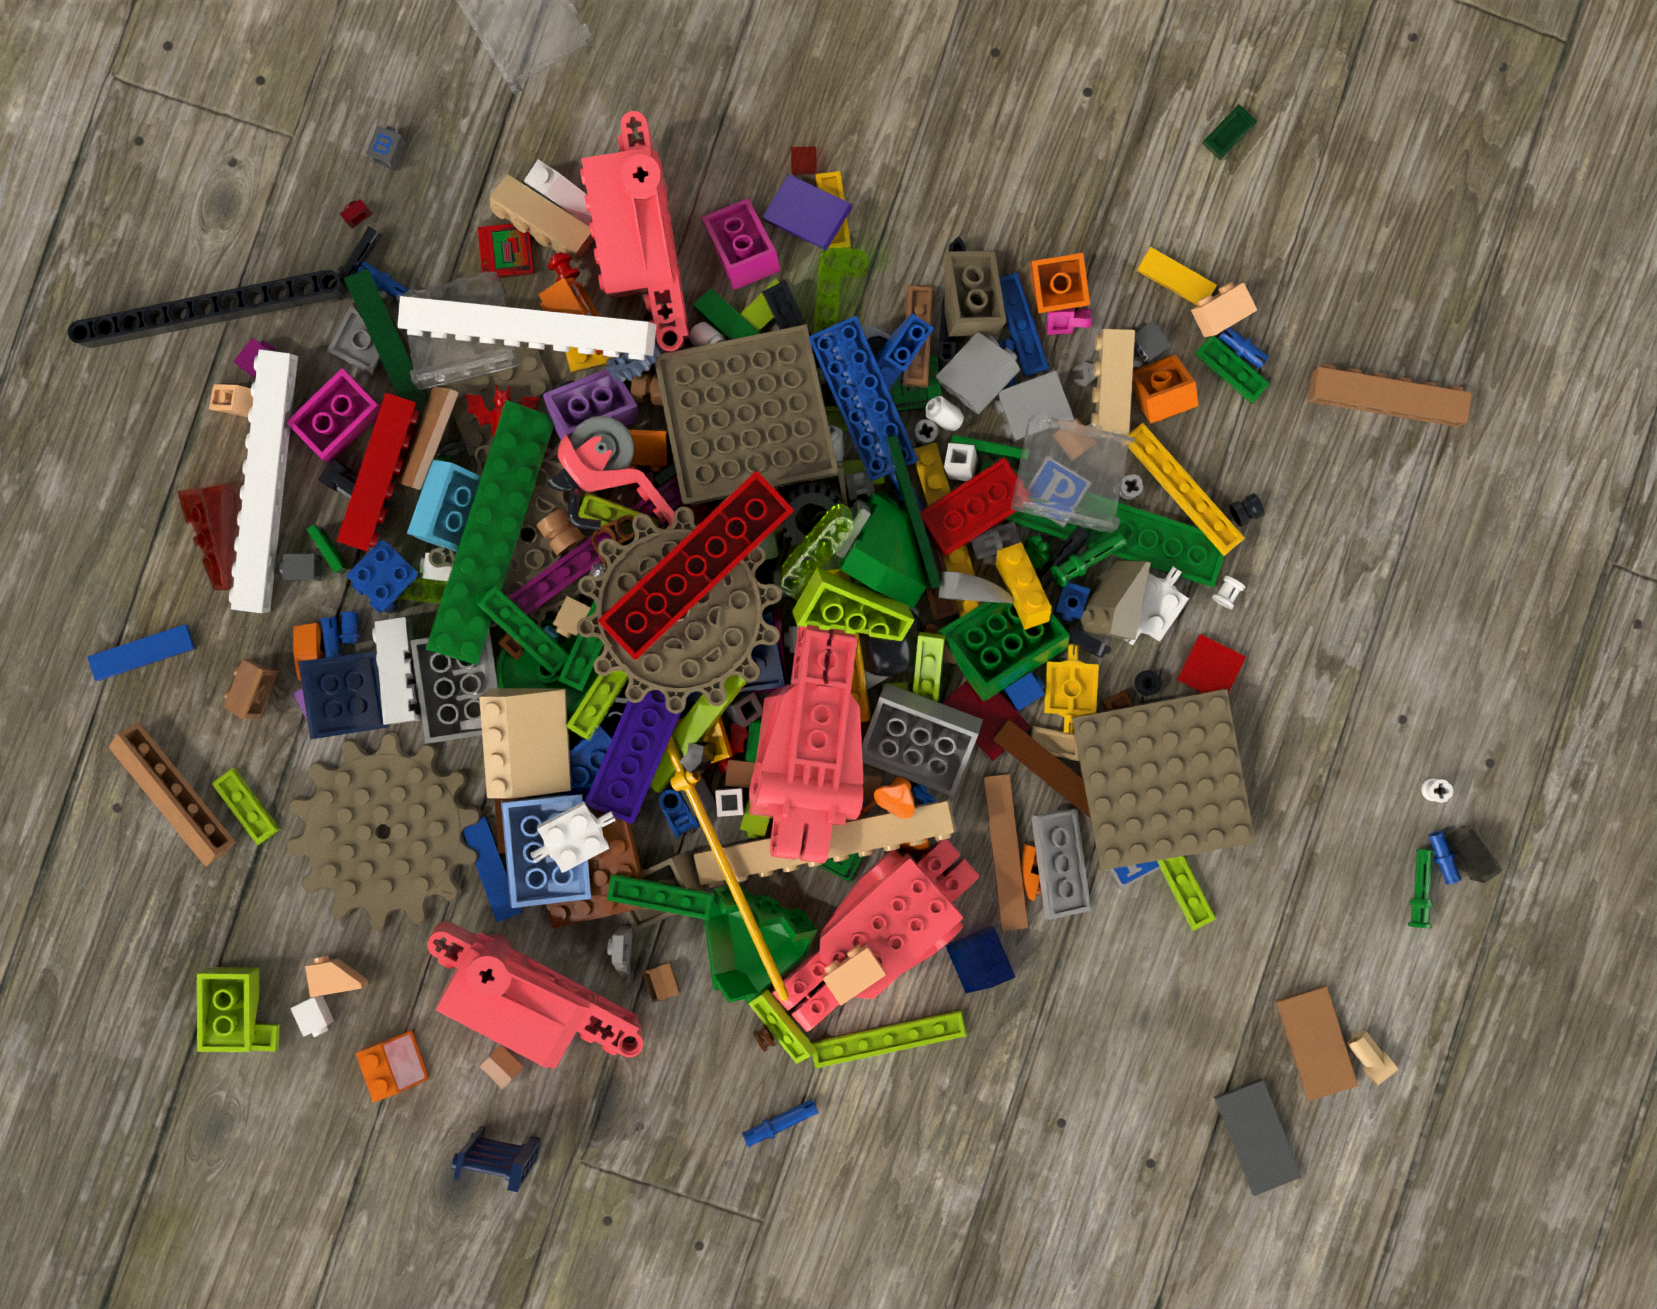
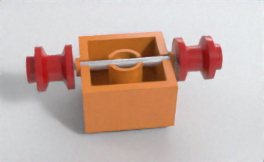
[538,252,607,357]

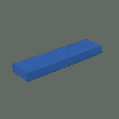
[999,272,1049,378]
[87,624,196,681]
[463,816,522,922]

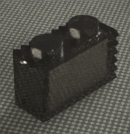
[1445,825,1503,883]

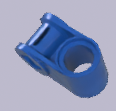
[659,787,701,839]

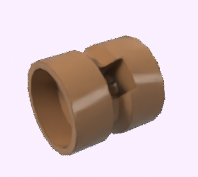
[631,370,663,406]
[536,507,585,556]

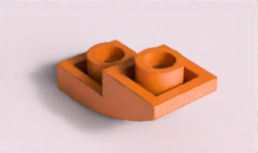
[293,623,325,681]
[1021,843,1041,901]

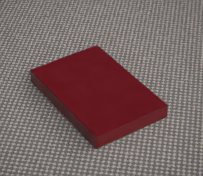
[941,680,1031,761]

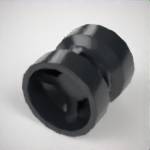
[1229,493,1265,527]

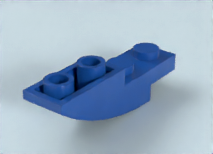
[875,313,934,390]

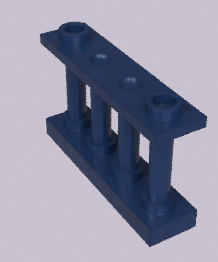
[451,1126,541,1192]

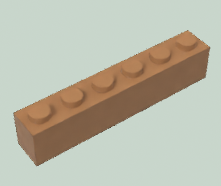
[1307,364,1472,427]
[109,722,236,867]

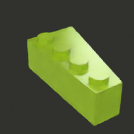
[792,567,914,641]

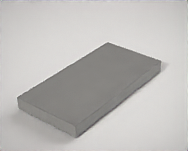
[1031,808,1091,920]

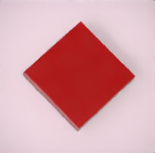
[1176,634,1246,693]

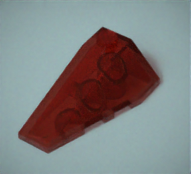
[177,483,236,590]

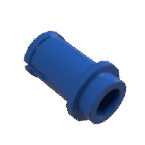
[339,612,361,644]

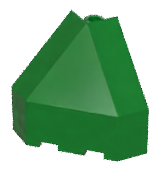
[837,492,927,608]
[704,886,817,1005]

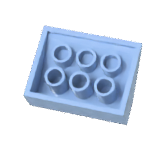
[501,794,591,908]

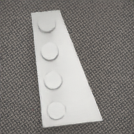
[372,617,422,725]

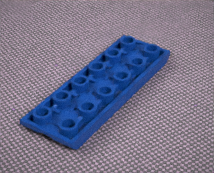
[808,316,918,481]

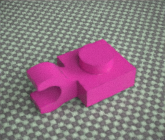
[1046,308,1092,335]

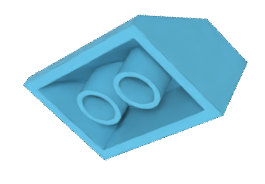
[407,460,481,552]

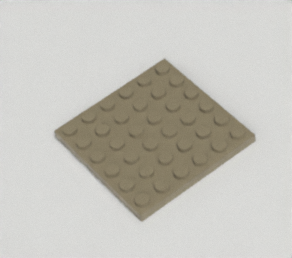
[654,324,839,507]
[1071,689,1255,871]

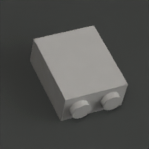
[936,332,1020,414]
[993,371,1074,444]

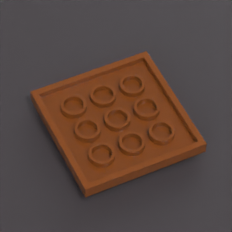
[546,811,644,929]

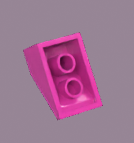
[701,198,781,290]

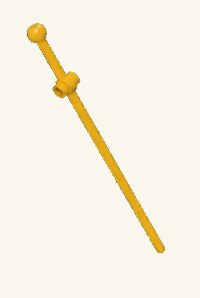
[666,736,789,1001]

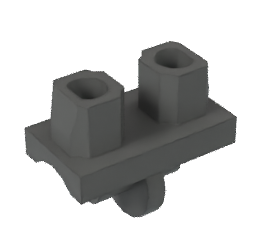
[971,522,1021,560]

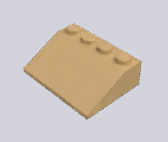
[479,688,572,798]

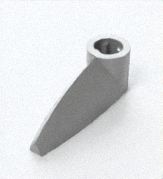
[938,572,1013,603]

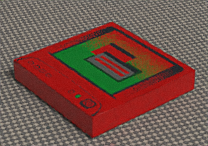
[477,223,535,280]

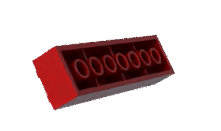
[597,470,794,661]

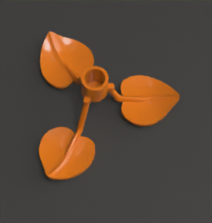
[846,777,930,855]

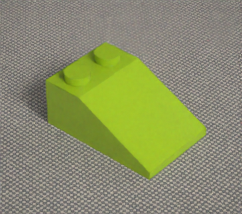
[197,967,260,1052]

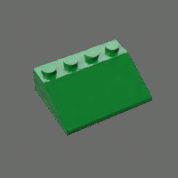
[939,589,1070,702]

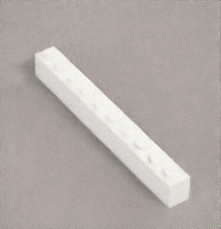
[398,296,657,360]
[229,350,298,613]

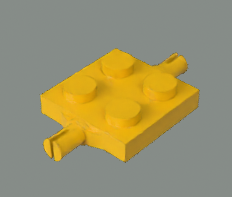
[1043,645,1099,733]

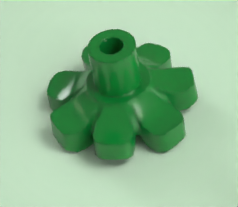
[1024,535,1051,568]

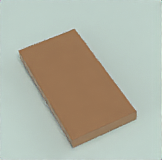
[396,386,458,490]
[1275,985,1358,1101]

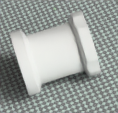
[1212,576,1246,609]
[1421,778,1453,803]

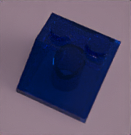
[945,925,1016,993]

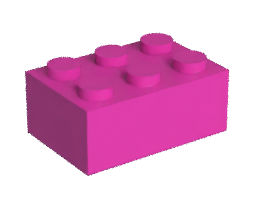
[286,368,381,463]

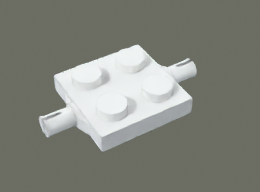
[1124,566,1190,645]
[530,801,616,873]

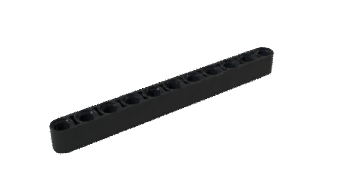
[68,270,348,348]

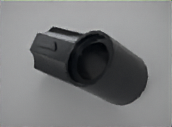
[318,458,357,499]

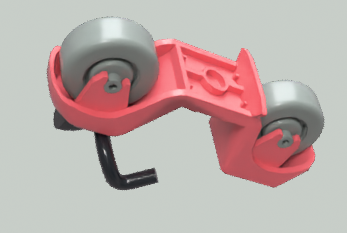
[547,416,674,531]

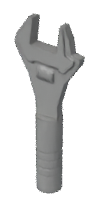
[1072,357,1141,387]

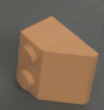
[224,659,279,719]

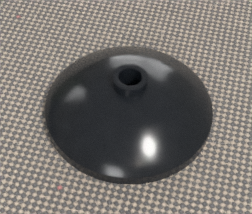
[859,608,924,677]

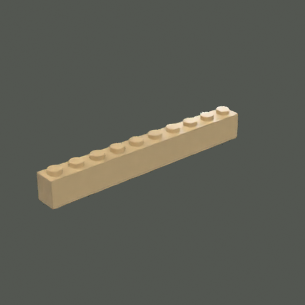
[694,799,956,888]

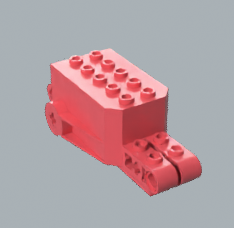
[580,111,690,353]
[749,625,863,863]
[772,839,980,1032]
[427,921,643,1069]

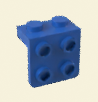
[346,540,418,614]

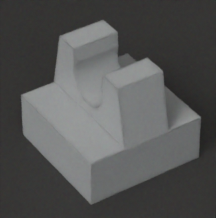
[845,471,875,501]

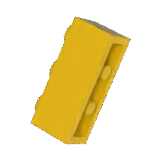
[996,542,1052,630]

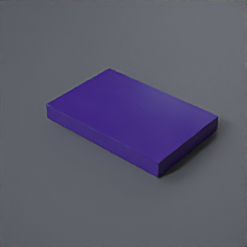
[762,174,852,251]

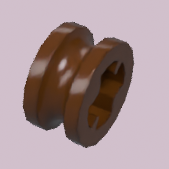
[753,1025,776,1052]

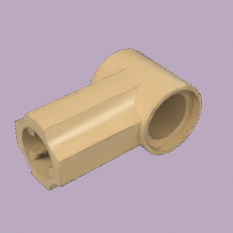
[1347,1030,1398,1086]

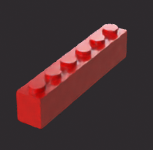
[337,392,420,552]

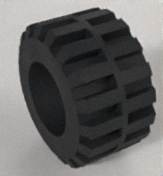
[780,480,846,551]

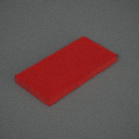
[920,457,1033,557]

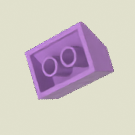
[543,369,637,440]

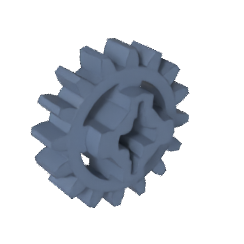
[606,341,660,382]

